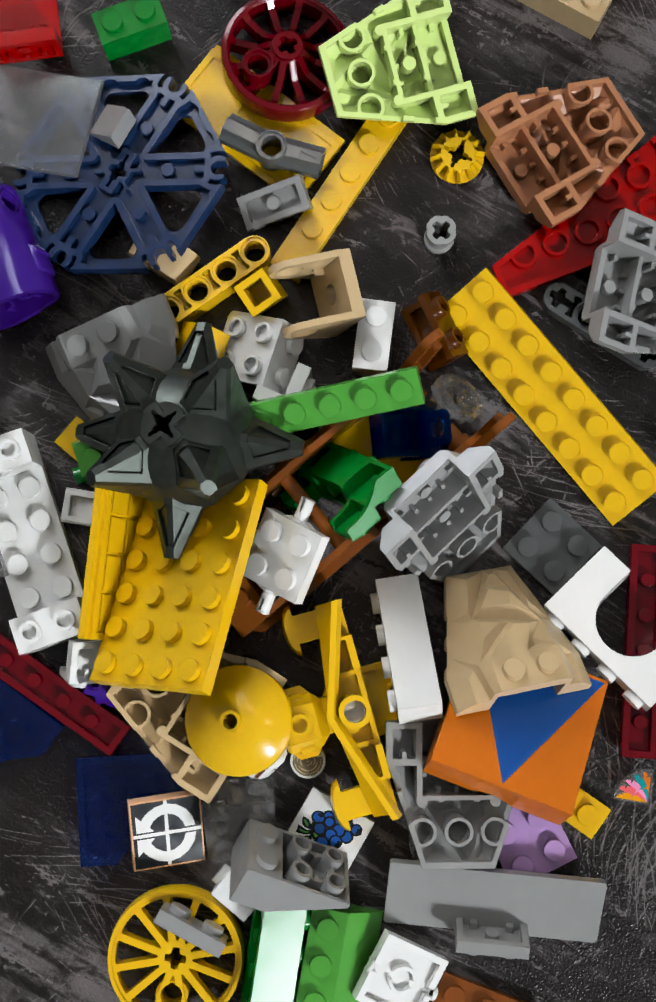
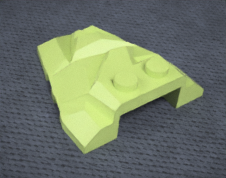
[318,0,478,125]

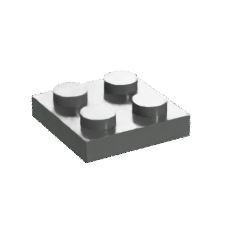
[501,497,602,596]

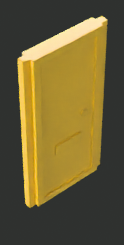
[182,44,345,191]
[78,487,146,640]

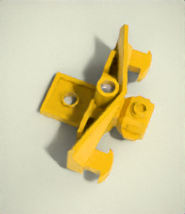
[282,598,402,831]

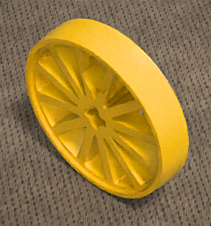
[107,884,246,1002]

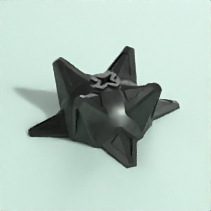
[75,322,305,560]

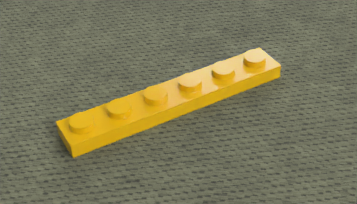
[270,120,407,284]

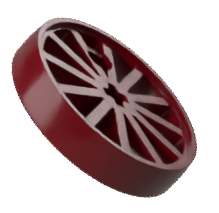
[221,0,345,122]

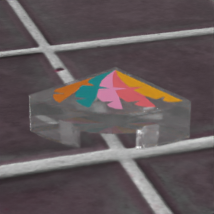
[611,768,654,805]

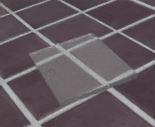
[0,65,104,178]

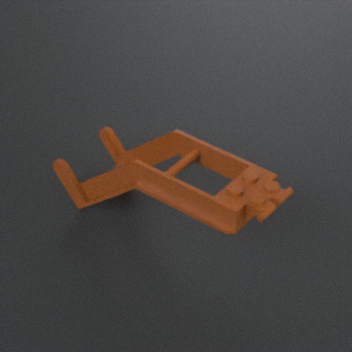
[231,328,516,638]

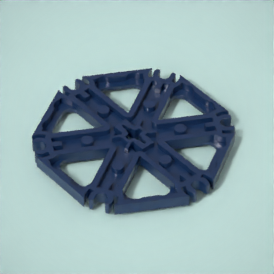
[13,74,229,275]

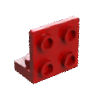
[0,0,64,64]

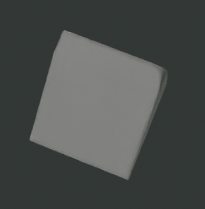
[90,104,136,149]

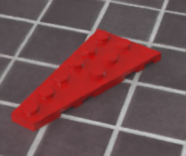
[490,135,656,297]

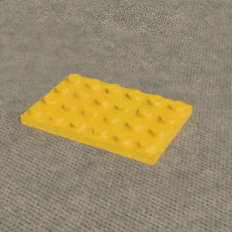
[89,479,268,696]

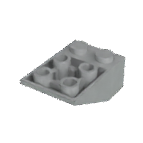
[229,818,350,912]

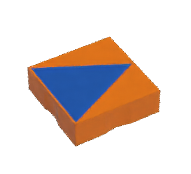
[423,673,609,825]

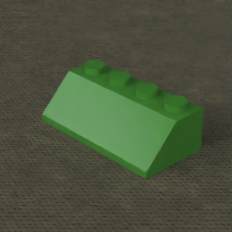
[295,904,383,1002]

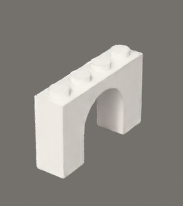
[544,546,656,712]

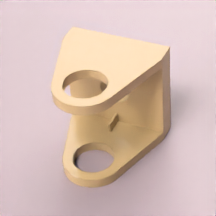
[268,248,366,340]

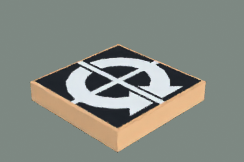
[127,790,205,872]

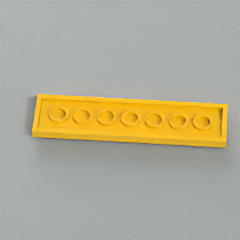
[448,268,656,526]

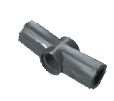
[219,113,326,179]

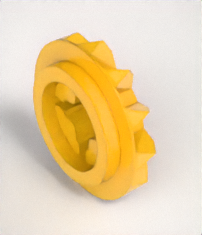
[430,128,485,184]

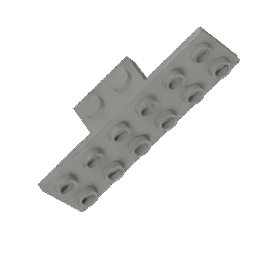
[383,858,607,960]

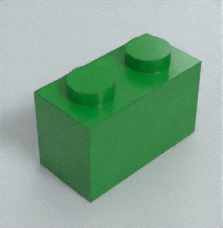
[91,0,172,62]

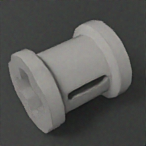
[423,215,456,255]

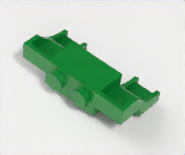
[278,442,402,542]

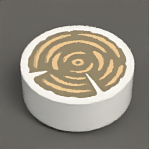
[290,749,326,779]

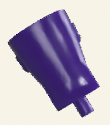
[0,183,60,331]

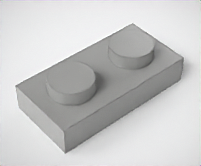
[236,174,313,232]
[153,901,229,958]

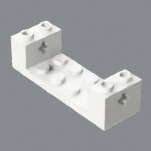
[0,428,84,655]

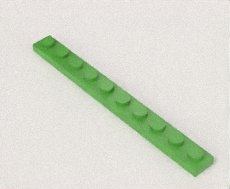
[72,366,425,477]

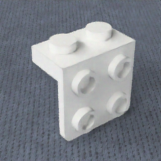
[223,311,304,395]

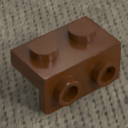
[401,291,469,373]

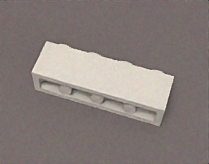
[370,574,443,724]

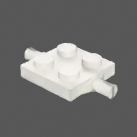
[244,496,330,615]

